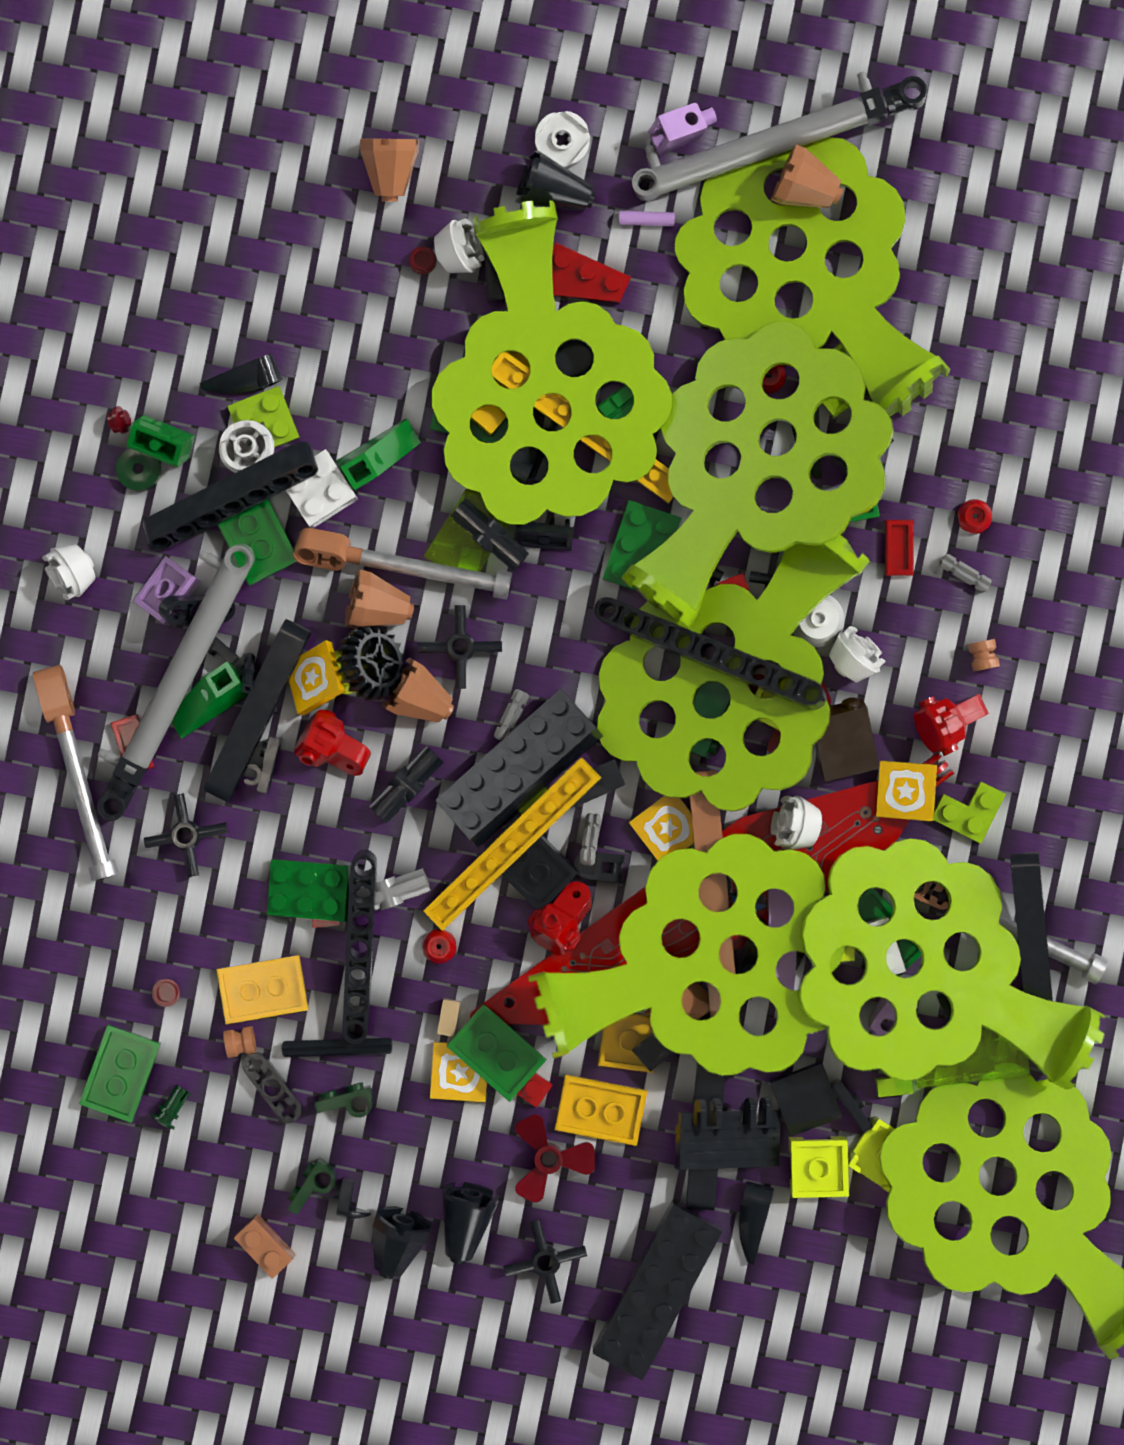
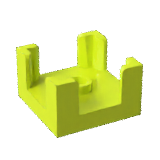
[848,1116,895,1192]
[789,1136,849,1198]

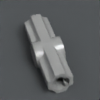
[354,868,431,918]

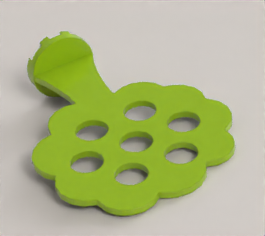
[675,137,950,417]
[432,201,672,525]
[621,322,893,629]
[597,535,870,812]
[528,834,846,1075]
[799,838,1105,1090]
[879,1062,1124,1359]

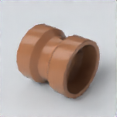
[967,639,1000,672]
[223,1026,257,1058]

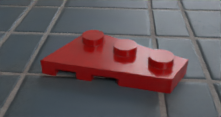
[552,242,631,304]

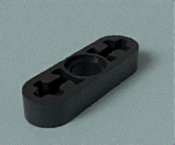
[159,595,236,625]
[243,1052,303,1123]

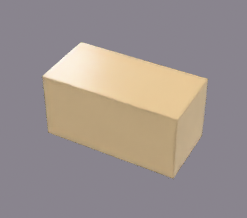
[437,998,461,1037]

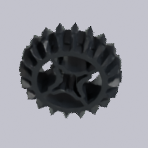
[336,626,407,701]

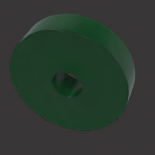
[116,448,162,492]

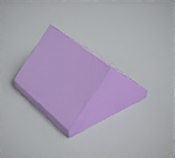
[134,556,201,626]

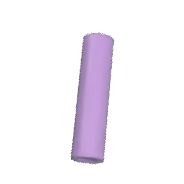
[619,211,675,226]

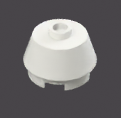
[434,218,485,273]
[219,420,274,473]
[42,544,95,600]
[793,595,844,648]
[829,626,885,682]
[771,795,822,850]

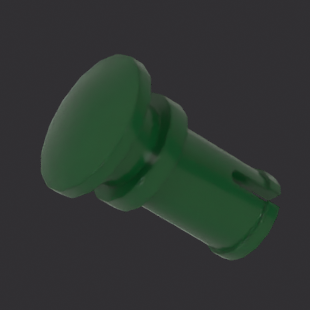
[151,1084,191,1130]

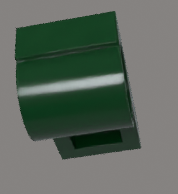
[315,1082,373,1118]
[288,1158,337,1215]

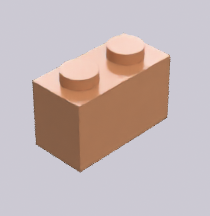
[234,1214,296,1279]

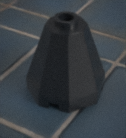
[372,1206,432,1279]

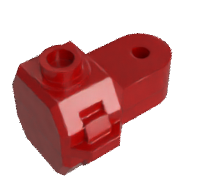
[913,693,989,756]
[294,709,371,776]
[527,881,592,956]

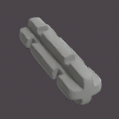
[939,554,992,592]
[494,689,529,741]
[580,813,601,866]

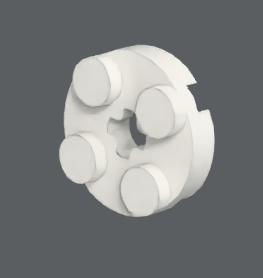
[535,111,590,169]

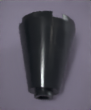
[515,150,596,212]
[443,1182,499,1264]

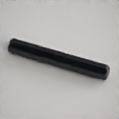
[282,1038,393,1057]

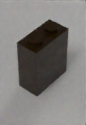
[815,697,879,782]

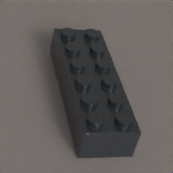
[436,688,603,847]
[593,1200,723,1381]

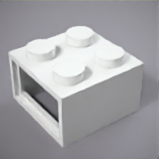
[286,449,358,528]

